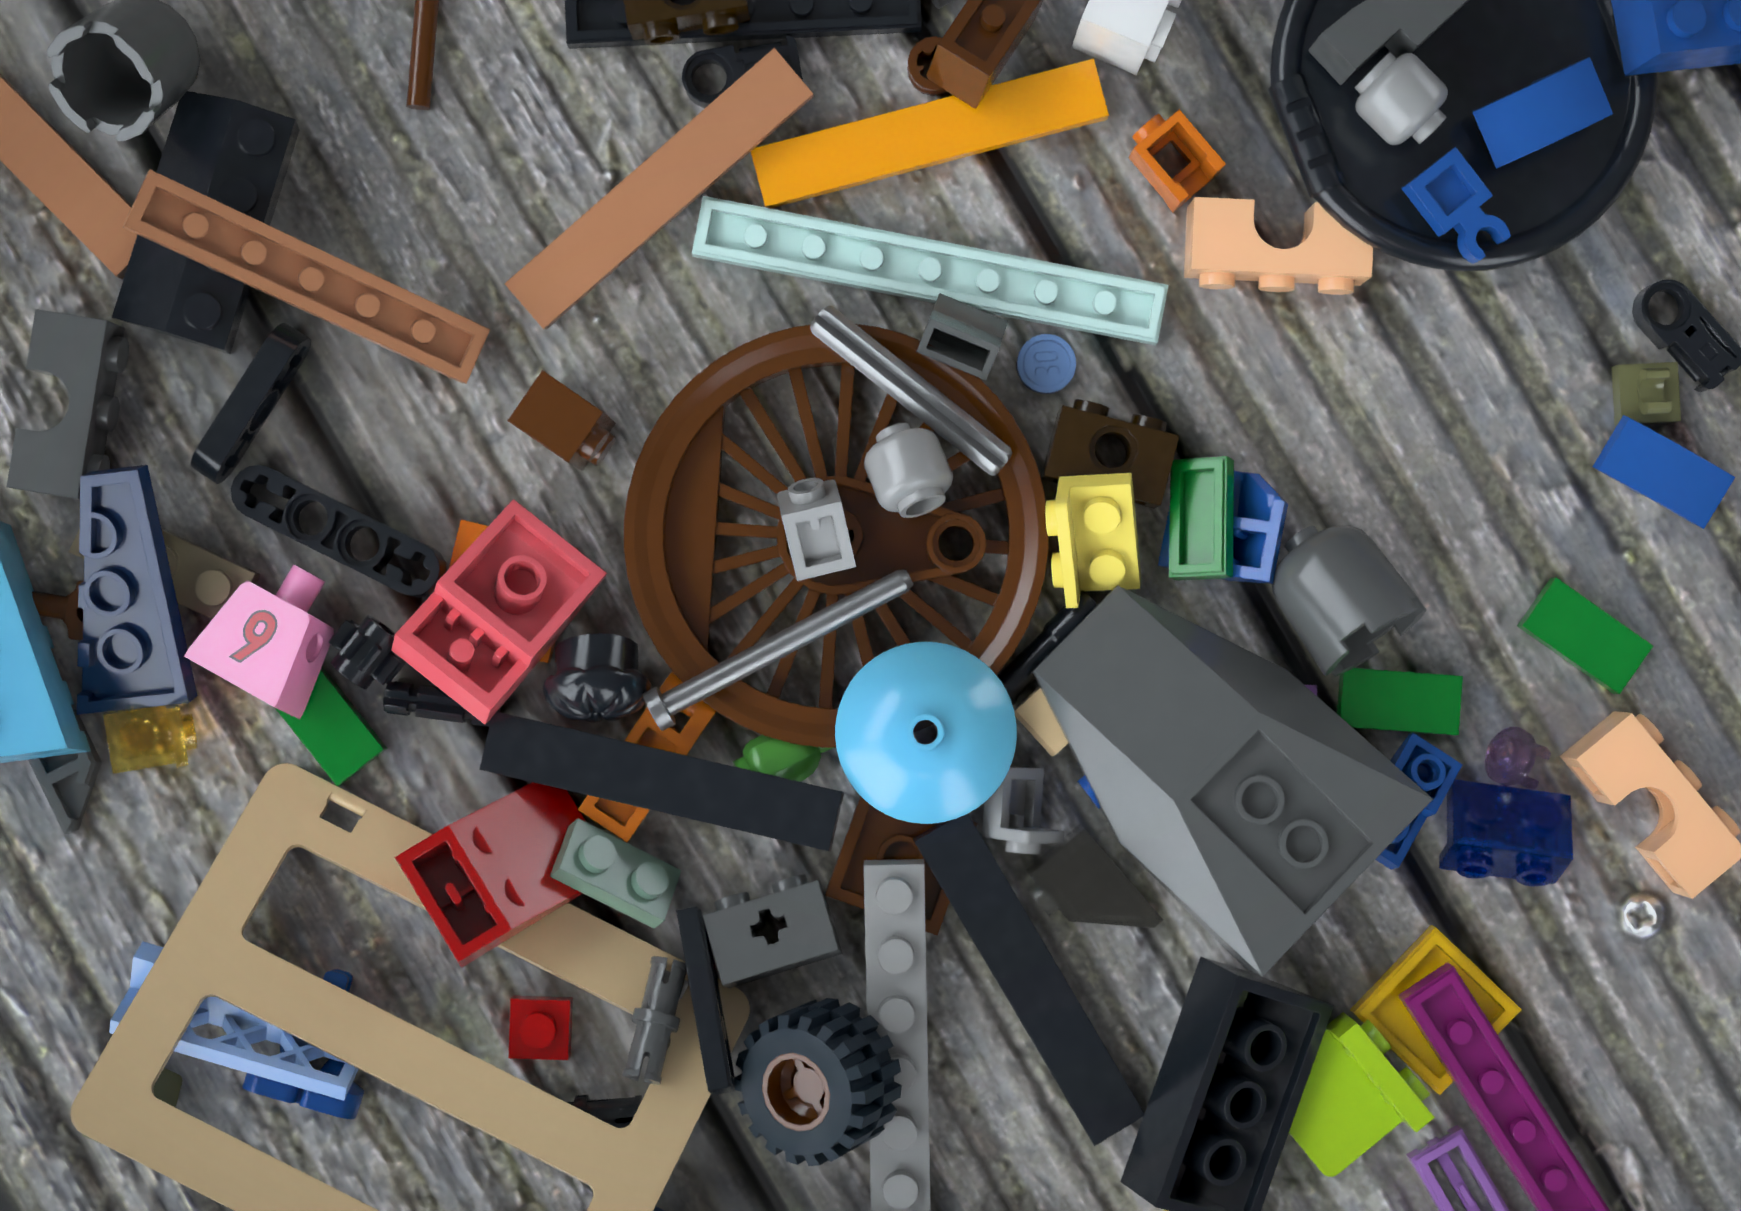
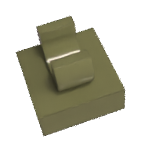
[1611,362,1681,426]

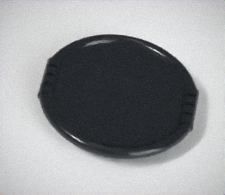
[1268,0,1658,271]

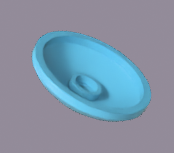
[835,642,1017,824]

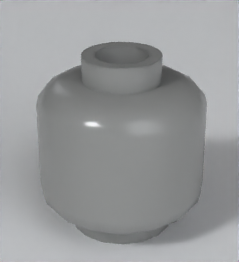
[1354,52,1448,145]
[864,423,953,518]

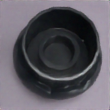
[543,633,651,723]

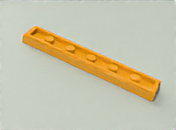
[751,58,1109,209]

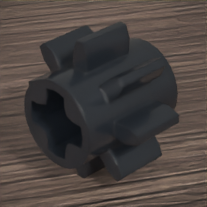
[328,615,406,690]

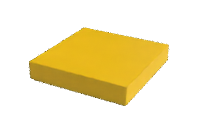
[1350,925,1522,1095]

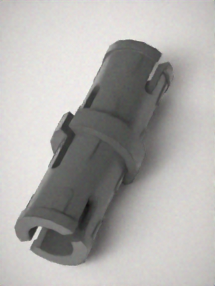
[622,956,687,1085]

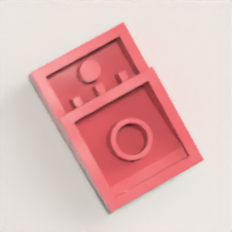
[391,499,607,725]

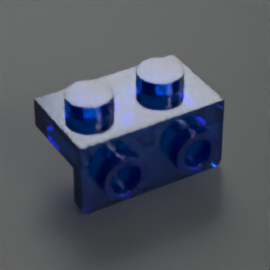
[1439,779,1573,887]

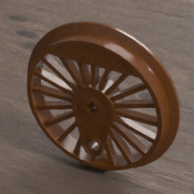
[624,324,1048,748]

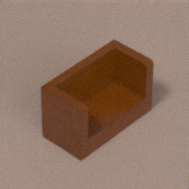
[926,0,1044,109]

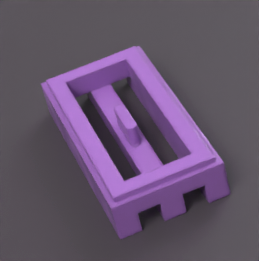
[1406,1125,1509,1211]

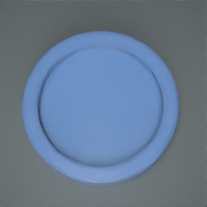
[1016,334,1076,394]

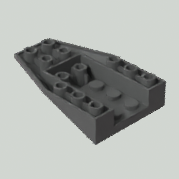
[1032,586,1433,977]

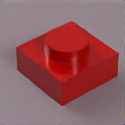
[508,995,573,1060]

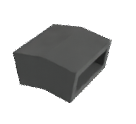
[916,293,1008,380]

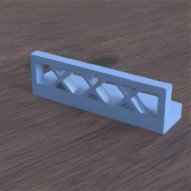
[109,941,359,1101]

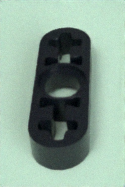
[190,323,311,484]

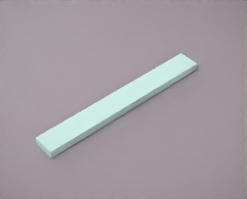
[692,196,1169,345]

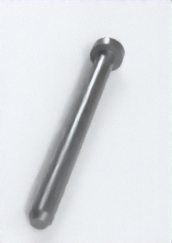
[643,570,913,731]

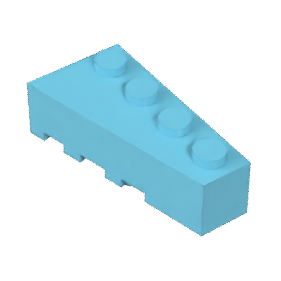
[0,521,91,763]

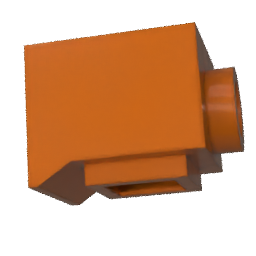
[1128,109,1226,213]

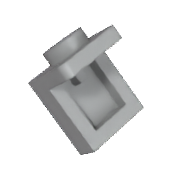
[982,766,1065,854]

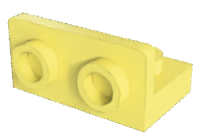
[1045,473,1141,609]

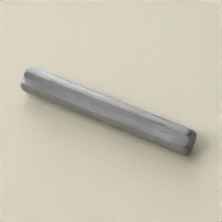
[810,305,1012,475]

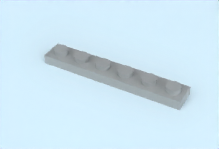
[864,859,931,1211]

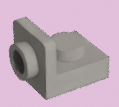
[777,478,856,581]

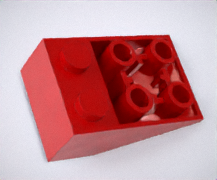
[395,782,586,968]

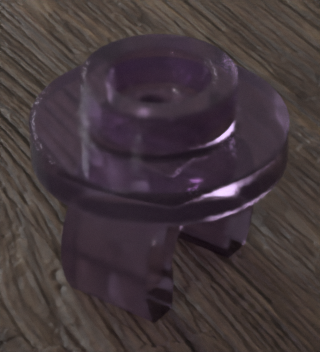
[1485,727,1551,789]

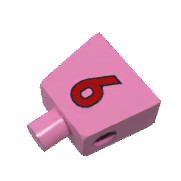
[184,564,334,719]

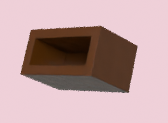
[507,370,616,471]

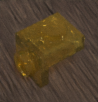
[102,704,198,774]

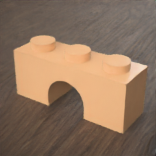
[1184,197,1373,295]
[1560,711,1741,899]

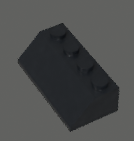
[112,91,300,354]
[1120,956,1334,1211]

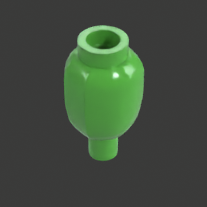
[732,735,832,782]

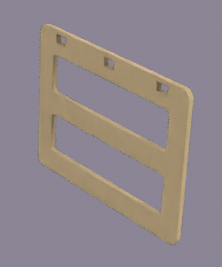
[71,763,750,1211]

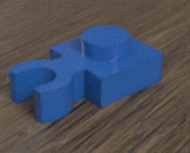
[1401,147,1511,264]

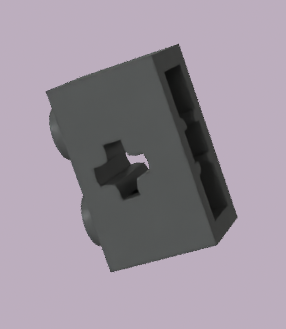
[702,874,843,988]

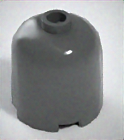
[47,0,201,141]
[1272,525,1426,676]

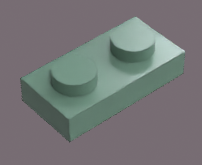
[550,818,681,929]

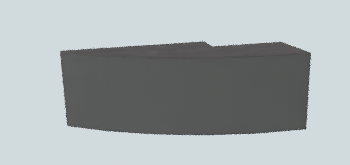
[1308,0,1469,85]

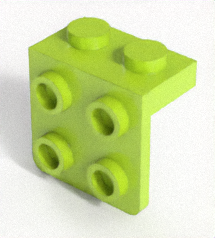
[1289,1012,1435,1177]

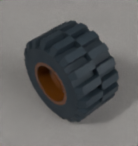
[734,998,902,1166]

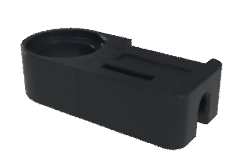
[682,35,803,108]
[1632,280,1741,392]

